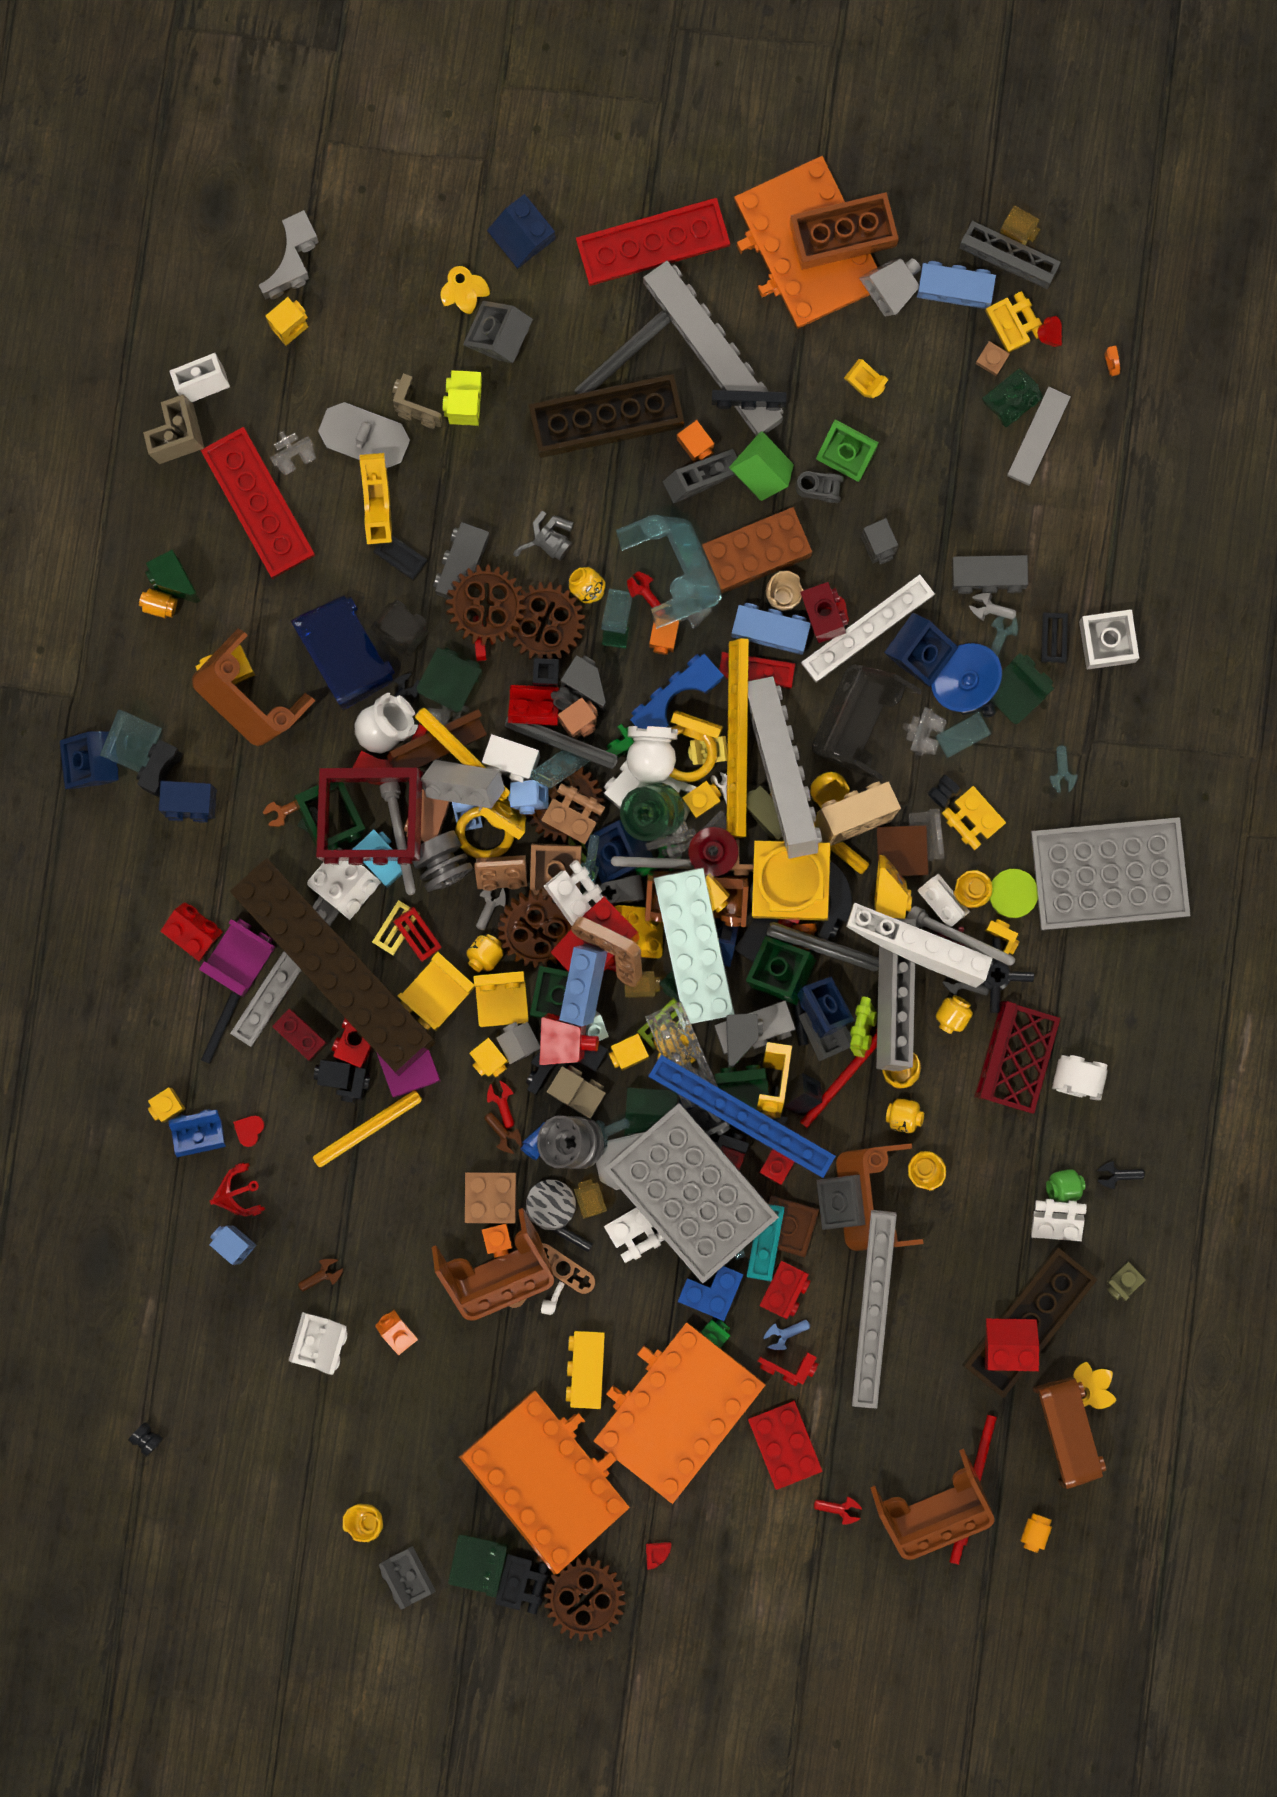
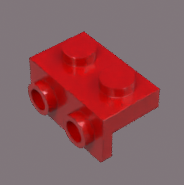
[160,902,223,961]

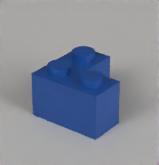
[677,1266,743,1321]

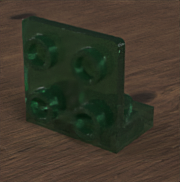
[448,1534,508,1598]

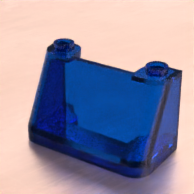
[291,596,395,711]

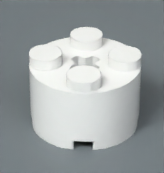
[1052,1055,1108,1100]

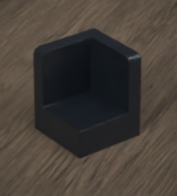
[783,1073,822,1116]

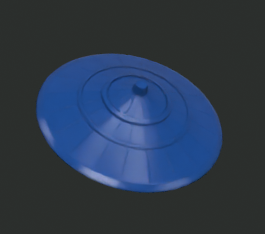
[931,643,1002,712]

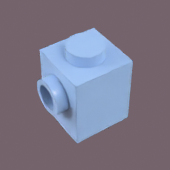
[508,780,548,814]

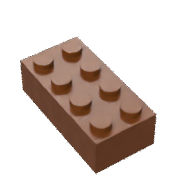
[790,192,899,270]
[702,507,812,595]

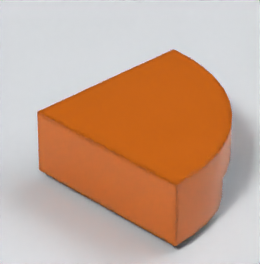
[1104,346,1120,376]

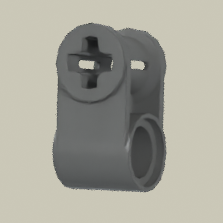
[795,471,844,503]
[600,875,646,905]

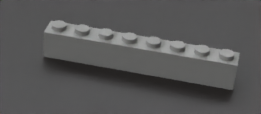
[643,261,784,436]
[748,677,822,859]

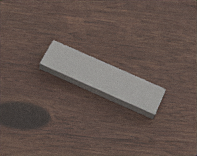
[1007,386,1071,486]

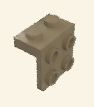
[392,373,443,429]

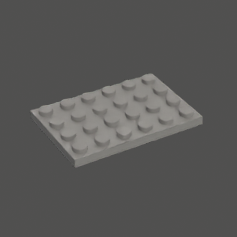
[1031,817,1190,931]
[604,1103,779,1283]

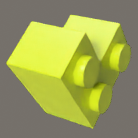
[443,370,482,426]

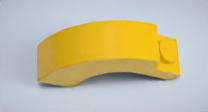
[360,453,392,544]

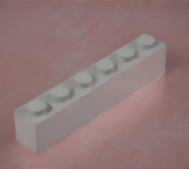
[876,918,916,1072]

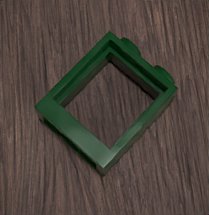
[293,782,365,850]

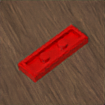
[719,652,795,689]

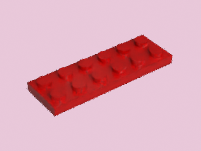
[576,198,730,286]
[201,427,315,579]

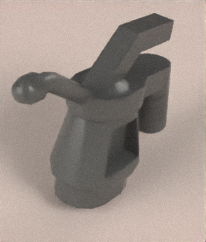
[513,511,574,561]

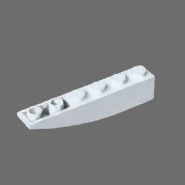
[846,903,992,988]

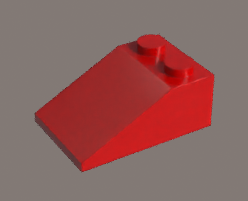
[551,897,640,972]

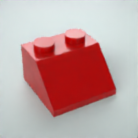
[985,1318,1039,1371]

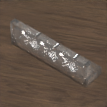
[645,1001,718,1109]

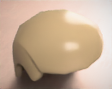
[766,571,804,611]

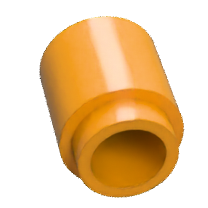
[139,588,178,618]
[1020,1513,1052,1553]

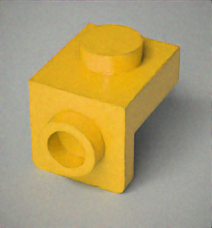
[844,359,888,398]
[682,781,722,819]
[985,919,1019,954]

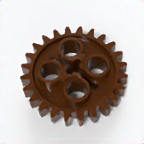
[445,564,526,646]
[508,582,585,660]
[525,763,605,844]
[498,889,572,968]
[544,1557,626,1641]

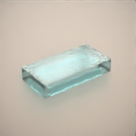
[601,589,633,634]
[935,713,991,759]

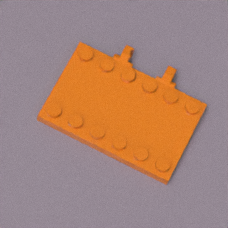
[734,156,877,329]
[594,1322,766,1504]
[459,1391,630,1575]

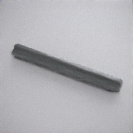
[575,311,670,394]
[505,717,618,769]
[767,922,879,971]

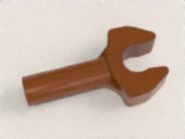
[263,801,309,827]

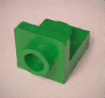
[606,724,634,758]
[701,1319,731,1348]

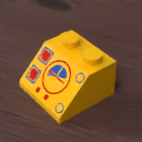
[874,855,912,919]

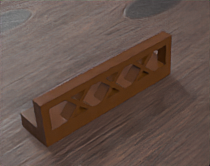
[386,709,487,769]

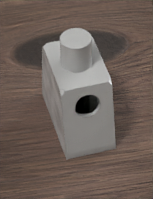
[859,258,921,316]

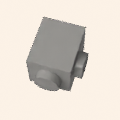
[497,1022,540,1064]

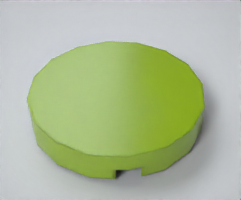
[989,869,1038,918]

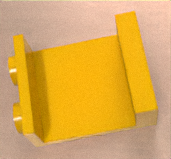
[398,952,475,1031]
[756,1042,792,1119]

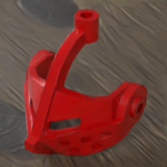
[210,1163,265,1216]

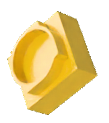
[752,841,831,920]

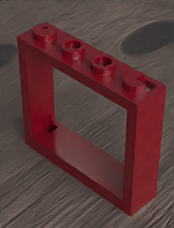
[316,767,423,865]

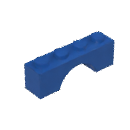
[630,654,725,729]

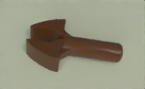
[484,1112,522,1154]
[298,1259,344,1292]

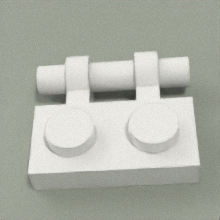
[544,860,603,926]
[1031,1199,1086,1241]
[604,1207,664,1263]

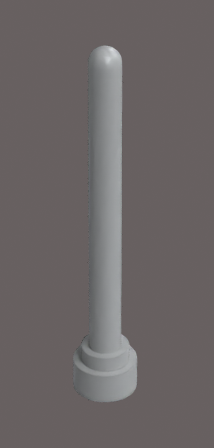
[380,782,416,895]
[611,856,695,869]
[907,906,1015,965]

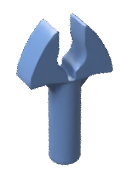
[763,1320,810,1350]

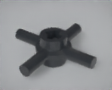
[983,938,1034,1013]

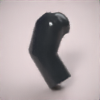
[961,700,996,718]

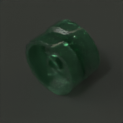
[620,783,685,841]

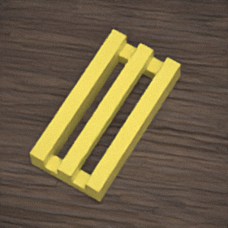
[372,900,420,956]

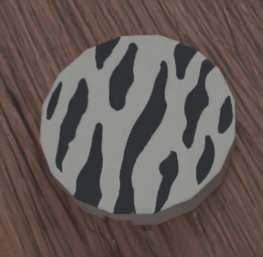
[526,1180,576,1230]

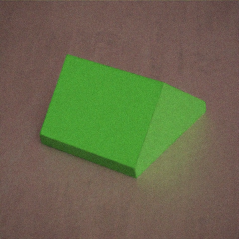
[816,420,879,482]
[729,431,794,501]

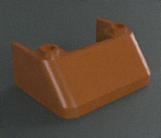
[192,628,315,746]
[645,871,748,927]
[836,1143,923,1251]
[432,1208,554,1320]
[1032,1377,1106,1489]
[870,1449,994,1560]

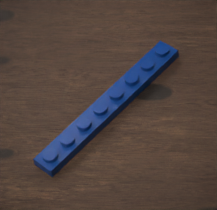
[648,1055,836,1178]

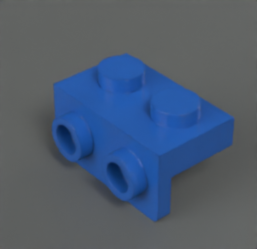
[168,1110,226,1157]

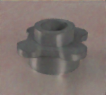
[551,687,580,710]

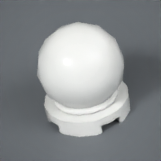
[355,693,418,754]
[626,726,678,784]

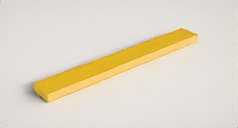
[726,638,749,839]

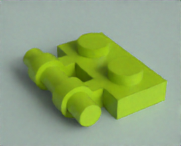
[850,997,877,1057]

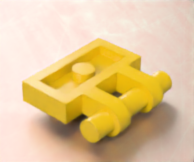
[985,291,1042,353]
[942,786,1006,851]

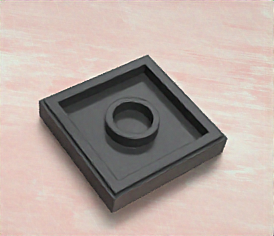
[816,1175,866,1230]

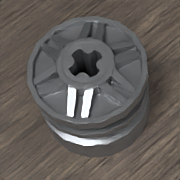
[412,830,473,892]
[537,1116,604,1169]

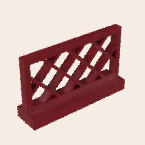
[974,1001,1061,1114]

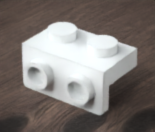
[917,874,970,927]

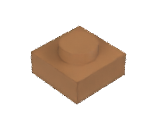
[976,341,1010,376]

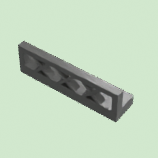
[959,221,1061,290]

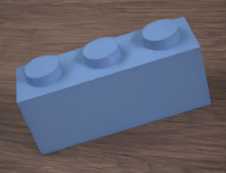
[917,261,996,309]
[731,603,811,655]
[559,944,607,1026]
[209,1225,257,1265]

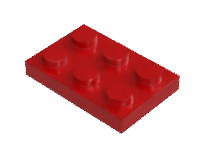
[748,1401,823,1490]

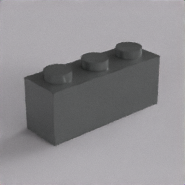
[433,522,490,599]
[951,555,1028,594]

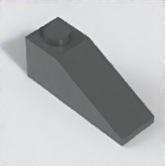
[663,449,737,503]

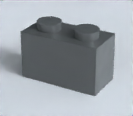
[861,518,898,564]

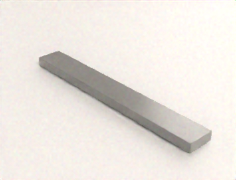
[230,896,339,1047]
[852,1210,897,1409]

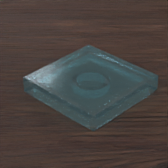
[100,710,162,772]

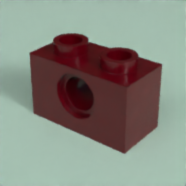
[800,582,848,643]
[272,1009,328,1062]

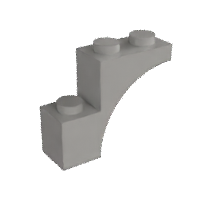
[259,210,319,300]

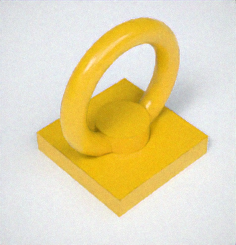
[669,710,723,782]
[455,798,526,858]

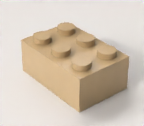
[813,781,901,846]

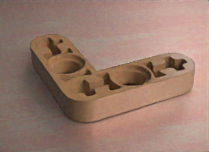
[571,917,642,987]
[509,1243,595,1308]

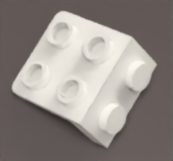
[307,848,381,920]
[289,1312,347,1375]

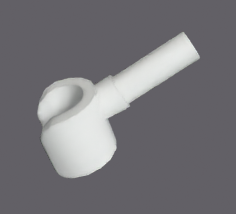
[711,772,727,805]
[541,1281,565,1315]

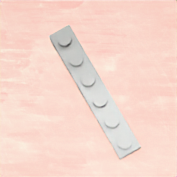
[801,575,935,683]

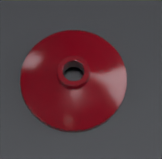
[688,827,738,876]

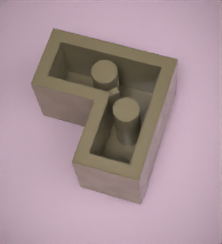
[143,395,204,464]
[547,1065,606,1119]

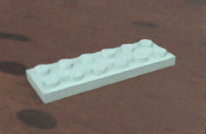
[654,867,734,1025]

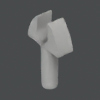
[969,593,1016,621]
[476,888,506,930]

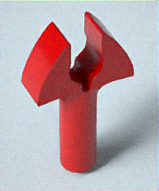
[627,572,665,614]
[473,615,486,661]
[487,1081,515,1128]
[814,1496,862,1525]

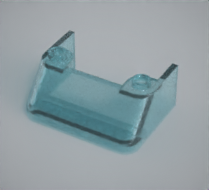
[616,515,721,629]

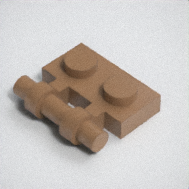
[541,783,605,844]

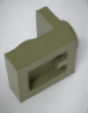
[1106,1262,1146,1301]

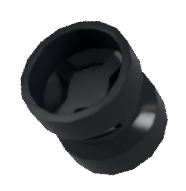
[927,775,962,809]
[128,1422,163,1457]

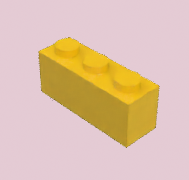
[566,1331,605,1409]

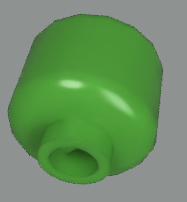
[1046,1169,1085,1203]

